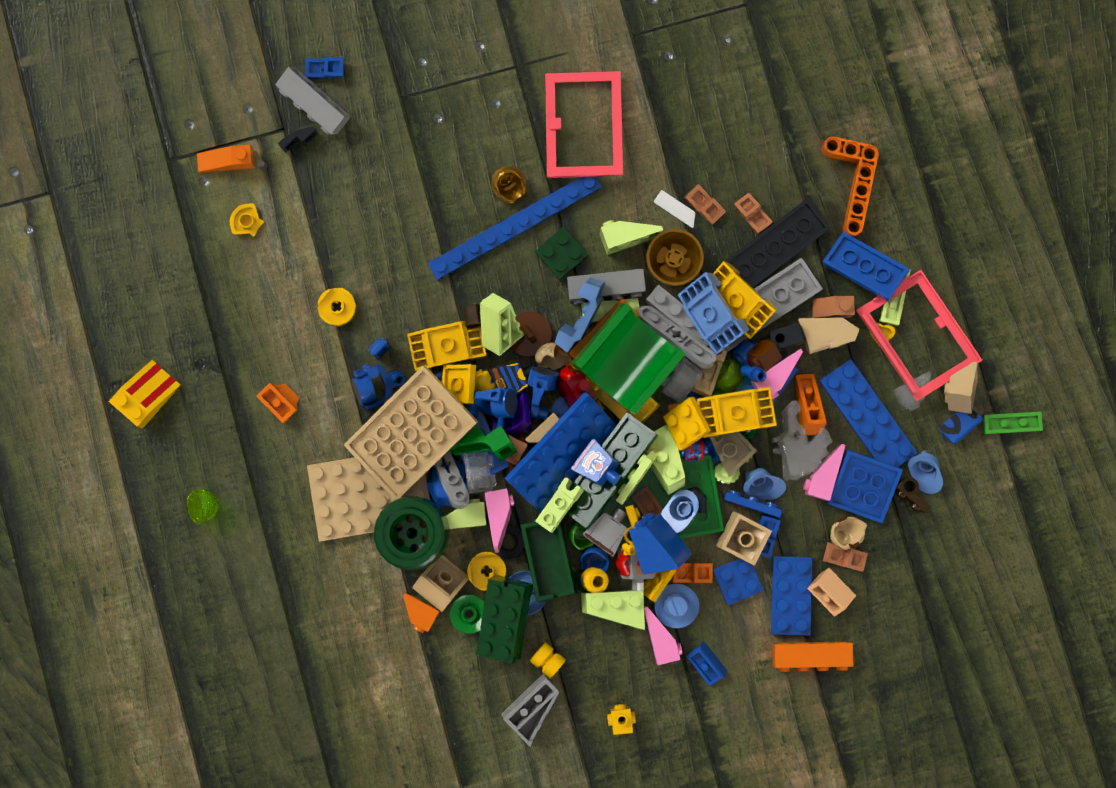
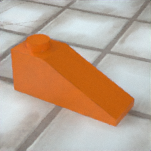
[197,144,255,173]
[795,374,827,436]

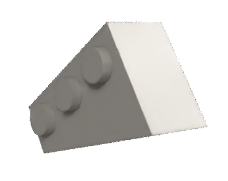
[501,674,559,747]

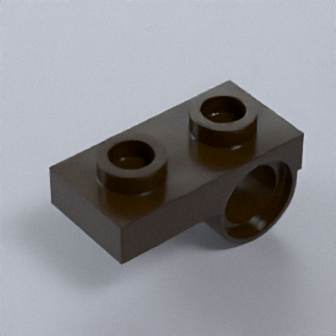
[463,304,481,328]
[895,477,931,513]

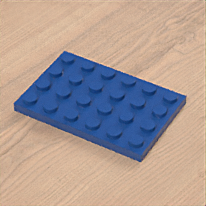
[504,392,617,514]

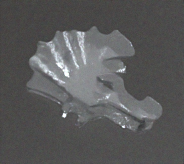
[771,401,832,481]

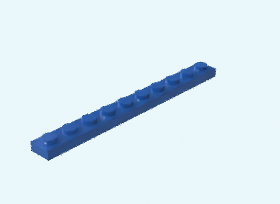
[428,177,602,281]

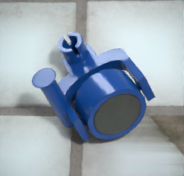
[351,364,405,410]
[527,367,559,420]
[465,387,517,429]

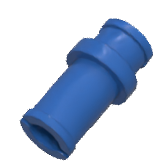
[740,365,766,382]

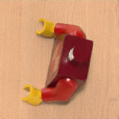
[556,361,605,410]

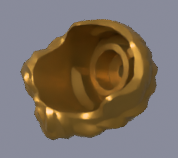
[491,166,528,205]

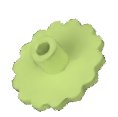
[714,463,740,484]

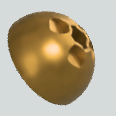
[647,229,704,286]

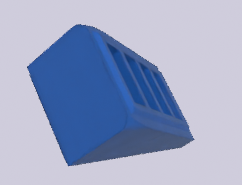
[368,337,391,360]

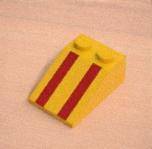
[108,360,181,428]

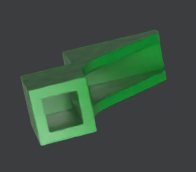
[450,423,518,462]

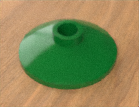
[450,595,484,634]

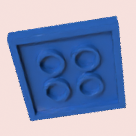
[827,449,903,523]

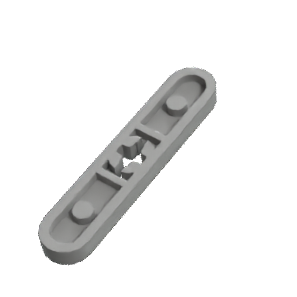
[638,306,716,369]
[434,450,469,509]

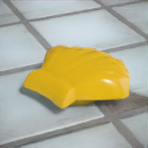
[229,203,264,237]

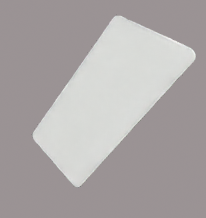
[654,190,695,228]

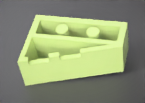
[480,293,524,356]
[645,425,685,495]
[581,590,645,630]

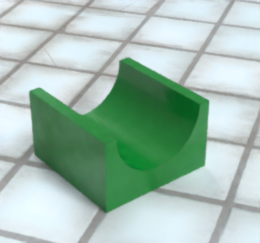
[571,303,686,415]

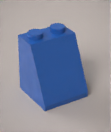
[629,513,692,575]

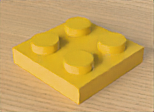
[442,364,476,404]
[663,397,711,450]

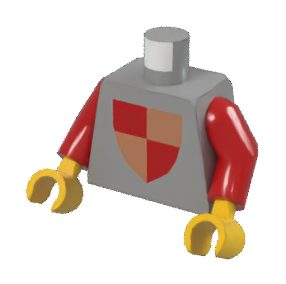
[616,542,655,591]

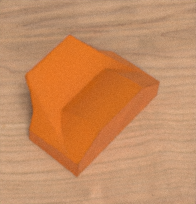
[256,383,299,424]

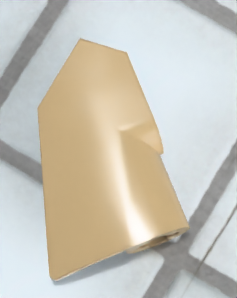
[798,318,859,354]

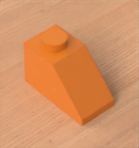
[403,592,440,633]

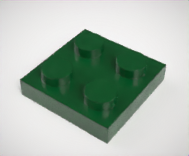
[535,226,588,280]

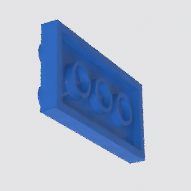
[823,232,909,302]
[771,556,812,635]

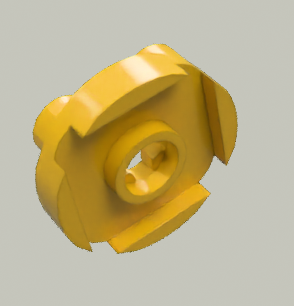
[318,288,357,327]
[467,552,506,591]

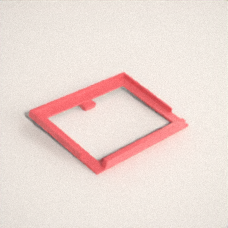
[545,71,623,178]
[856,270,982,401]

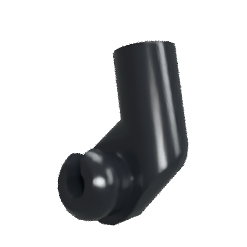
[688,487,707,513]

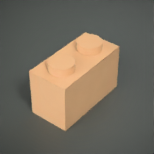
[807,568,856,617]

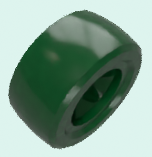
[374,496,450,570]

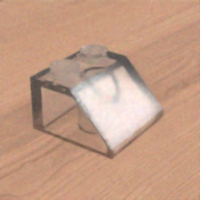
[661,356,703,404]
[463,452,497,494]

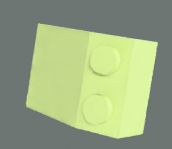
[600,220,663,255]

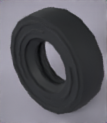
[491,525,525,559]

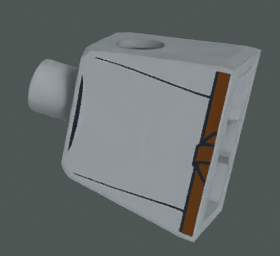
[583,507,627,557]

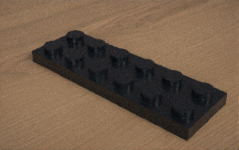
[717,198,830,288]

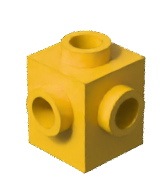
[607,704,636,735]

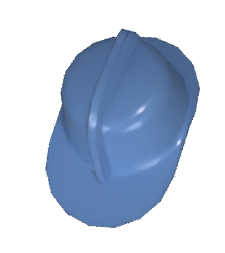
[908,450,943,494]
[743,468,786,500]
[661,490,699,533]

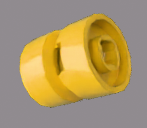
[529,642,566,679]

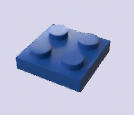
[713,558,763,605]

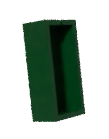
[521,520,578,602]
[476,575,533,664]

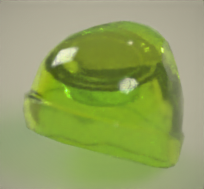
[715,358,744,392]
[187,489,219,524]

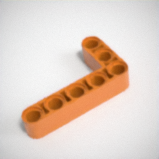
[821,137,879,238]

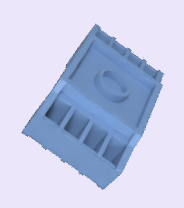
[678,272,750,355]
[555,277,605,352]

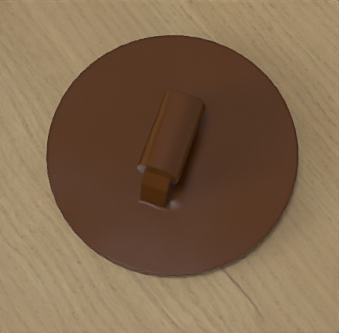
[511,312,552,357]

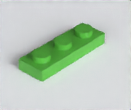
[982,412,1043,434]

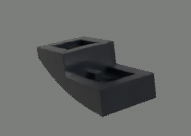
[277,126,318,153]

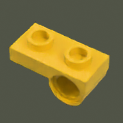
[623,505,641,544]

